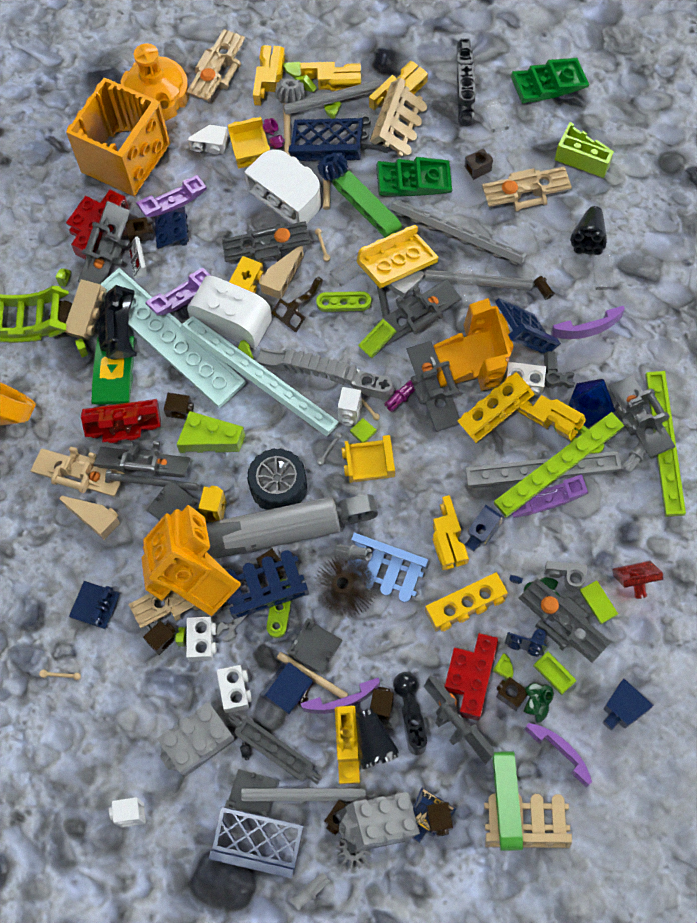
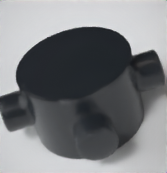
[240,742,251,761]

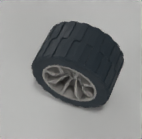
[247,448,307,510]

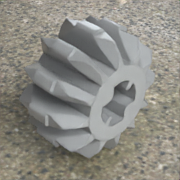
[275,78,304,104]
[336,837,372,869]

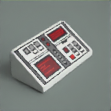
[128,237,147,279]

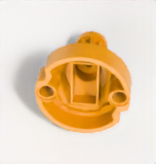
[120,43,189,121]
[0,382,36,426]

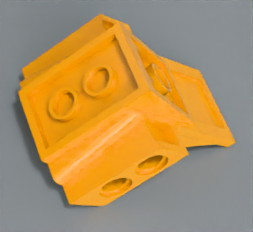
[433,298,514,391]
[141,505,241,617]

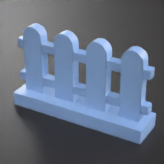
[348,533,429,602]

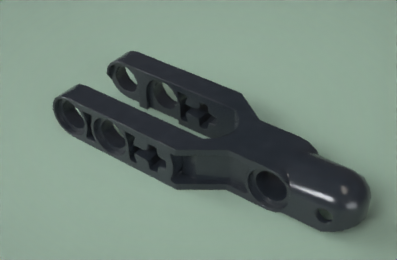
[456,39,476,126]

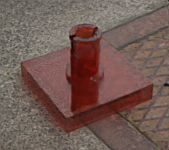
[612,561,664,599]

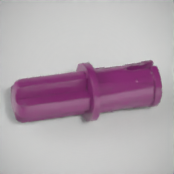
[384,380,415,412]

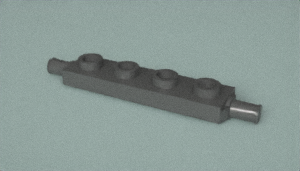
[227,714,322,785]

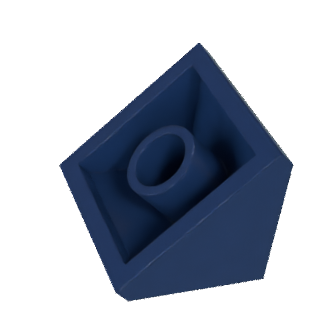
[259,662,313,714]

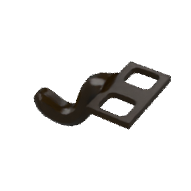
[271,276,323,333]

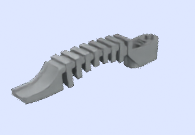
[256,347,395,400]

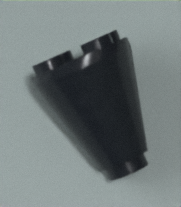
[570,206,607,255]
[356,708,399,769]

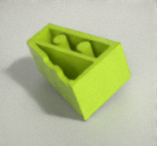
[554,122,614,178]
[176,411,245,453]

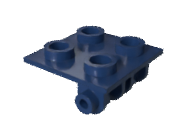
[155,206,189,249]
[69,581,120,629]
[504,629,547,657]

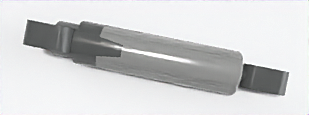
[206,494,378,559]

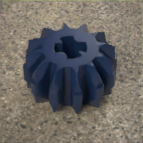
[317,152,348,181]

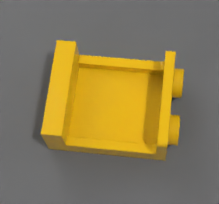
[227,117,270,169]
[341,435,395,483]

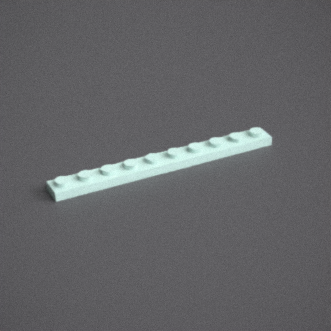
[180,316,339,436]

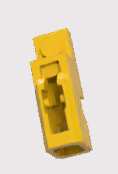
[253,45,285,106]
[369,61,428,111]
[300,62,361,92]
[516,395,586,441]
[432,495,469,570]
[335,706,360,785]

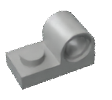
[544,561,587,592]

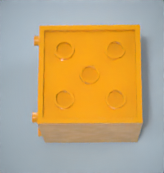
[66,77,170,197]

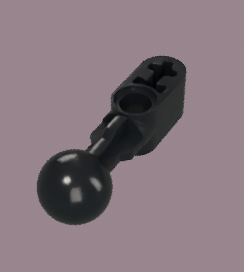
[393,672,427,755]

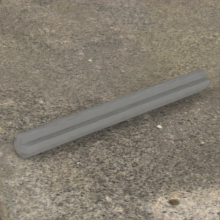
[283,79,383,115]
[424,270,533,290]
[241,788,366,801]

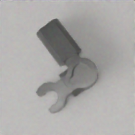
[544,352,575,388]

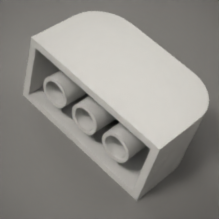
[244,150,321,224]
[187,276,272,349]

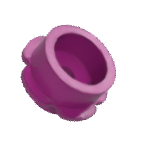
[263,118,278,135]
[269,134,285,149]

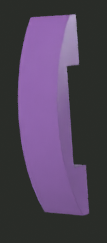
[136,175,207,217]
[146,267,211,316]
[551,306,625,339]
[512,474,588,518]
[301,677,380,714]
[524,723,592,788]

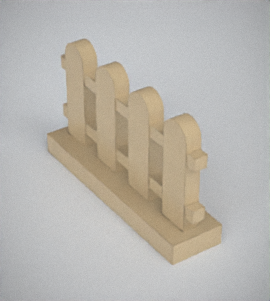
[370,77,427,157]
[484,793,572,848]

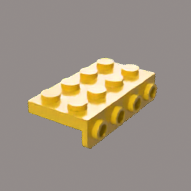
[356,225,439,288]

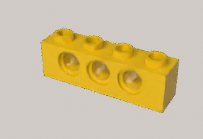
[457,372,535,443]
[425,572,508,632]

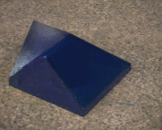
[568,379,616,428]

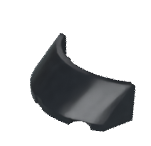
[98,285,137,359]

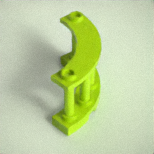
[0,285,69,343]

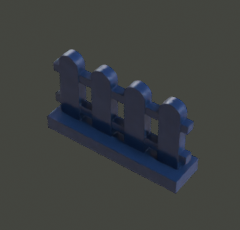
[226,550,309,619]

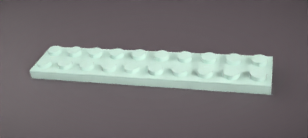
[100,268,246,409]

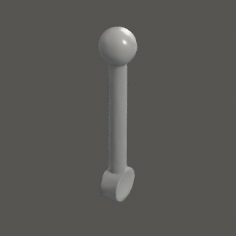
[317,432,342,466]

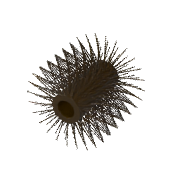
[313,554,377,618]

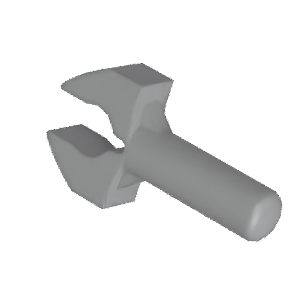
[217,615,247,642]

